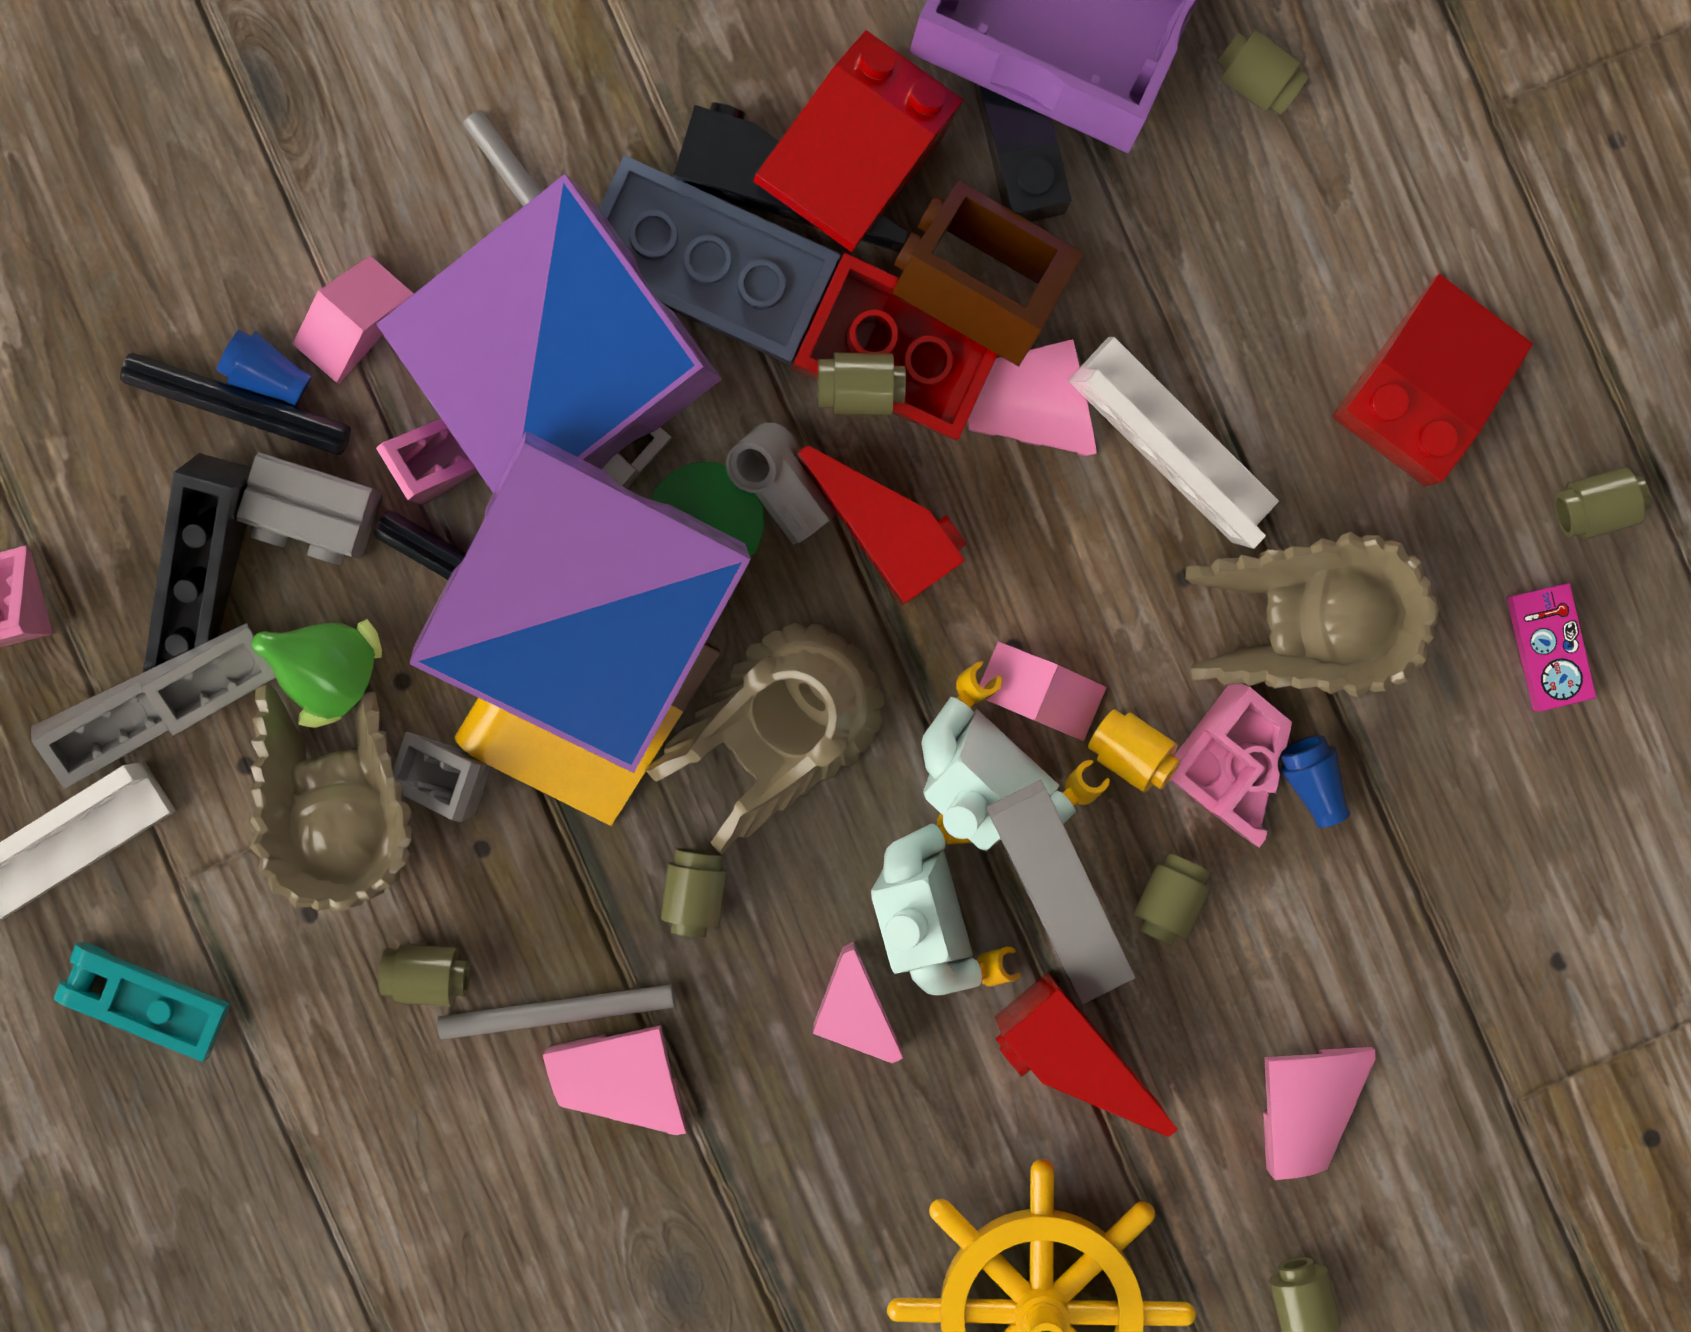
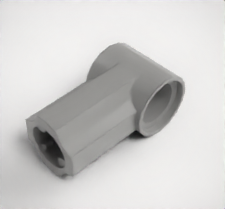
[726,423,837,545]

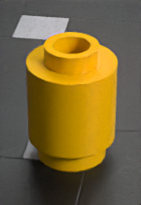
[1088,709,1181,793]

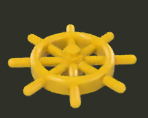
[887,1159,1196,1332]

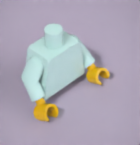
[922,661,1110,851]
[871,813,1021,995]

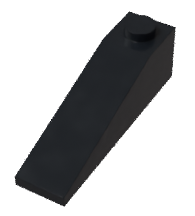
[973,82,1072,222]
[674,102,908,253]
[143,453,252,672]

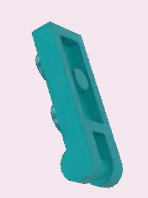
[53,942,231,1062]

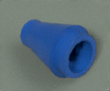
[216,329,312,407]
[1280,735,1350,828]

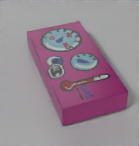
[1506,583,1596,712]

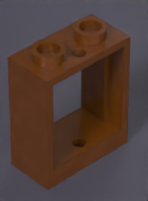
[892,180,1084,367]

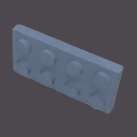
[599,155,841,365]

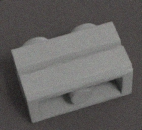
[237,452,382,566]

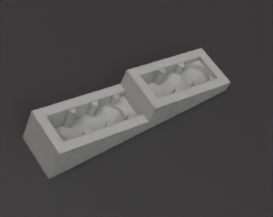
[31,623,276,789]
[986,780,1135,1005]

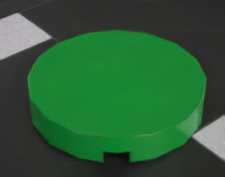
[651,462,765,558]

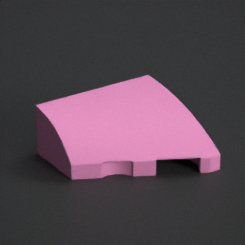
[967,339,1097,457]
[1170,684,1292,848]
[543,1025,687,1135]
[1263,1047,1376,1180]

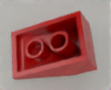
[753,30,964,252]
[790,252,998,441]
[1331,273,1533,486]
[798,445,967,605]
[995,972,1178,1137]

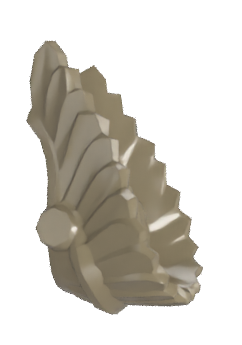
[1185,532,1439,698]
[645,623,884,855]
[249,683,413,911]

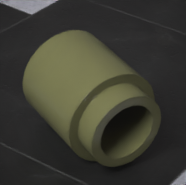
[1217,29,1310,116]
[817,353,906,415]
[1554,467,1651,540]
[661,848,727,937]
[1133,853,1211,946]
[378,943,470,1007]
[1269,1257,1341,1332]

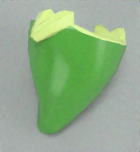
[251,619,382,728]

